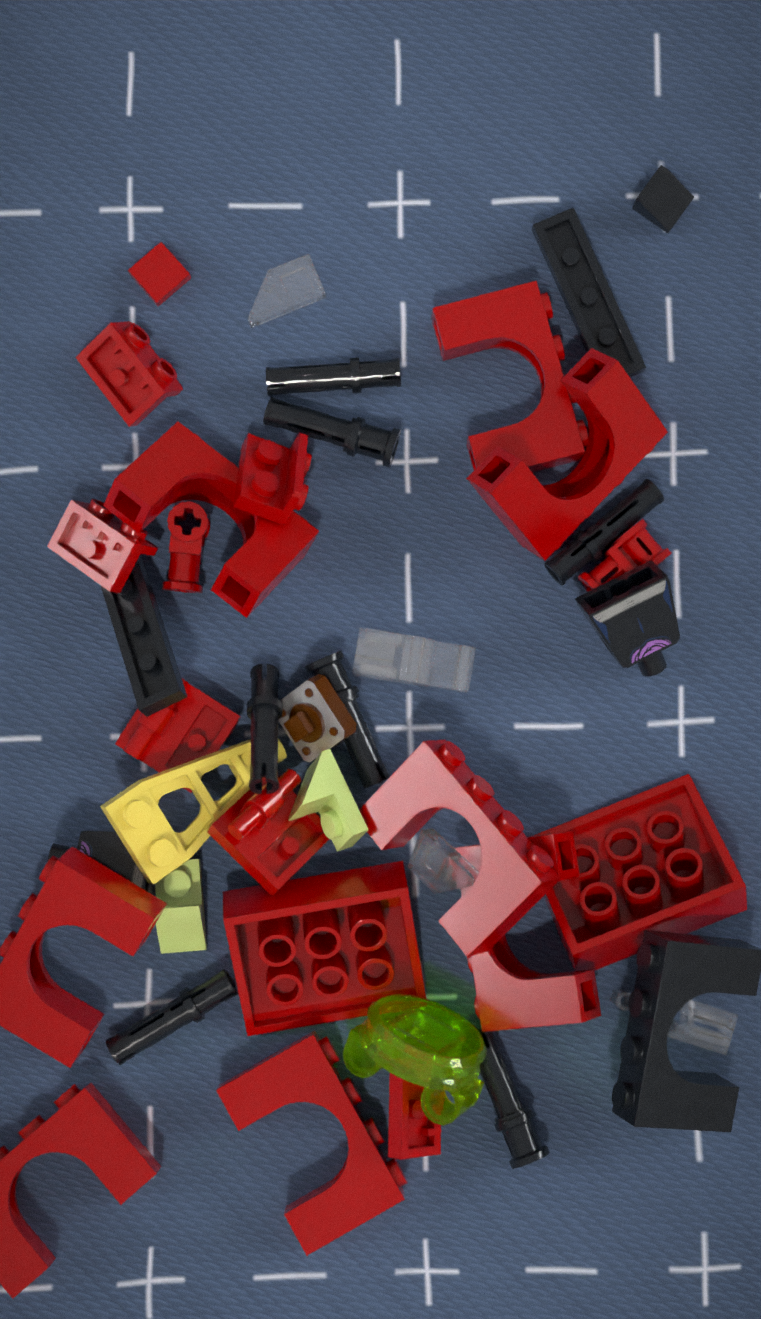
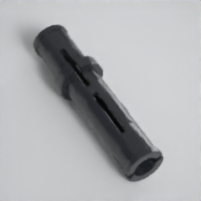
[266,357,401,396]
[544,479,664,586]
[247,664,282,794]
[106,969,239,1065]

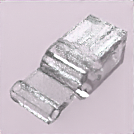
[352,627,476,693]
[610,989,738,1055]

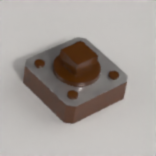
[278,674,357,762]

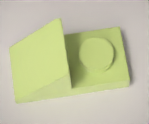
[288,749,368,852]
[155,859,207,954]

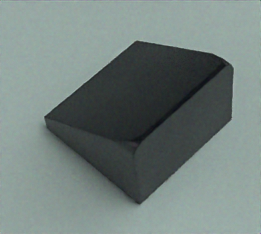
[632,165,694,233]

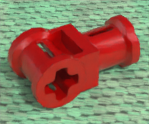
[162,501,210,593]
[578,519,672,592]

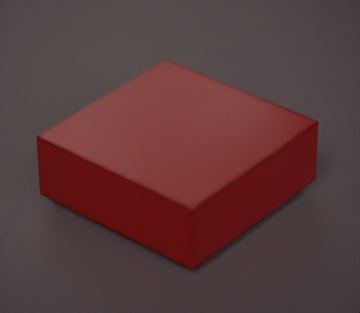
[128,242,191,307]

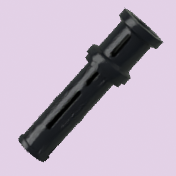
[263,397,401,468]
[305,651,390,789]
[464,1028,550,1169]

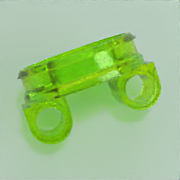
[343,994,487,1125]

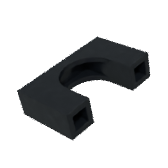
[612,930,761,1132]

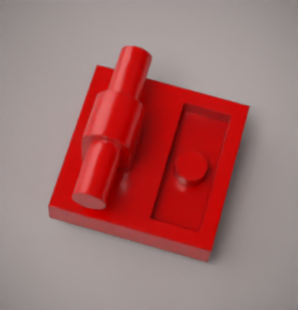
[115,679,242,793]
[207,769,330,897]

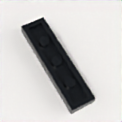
[532,208,646,377]
[100,554,187,717]

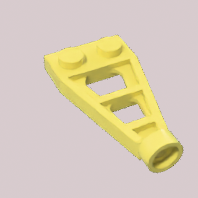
[100,739,287,885]

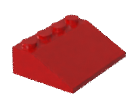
[530,774,747,971]
[223,861,427,1036]

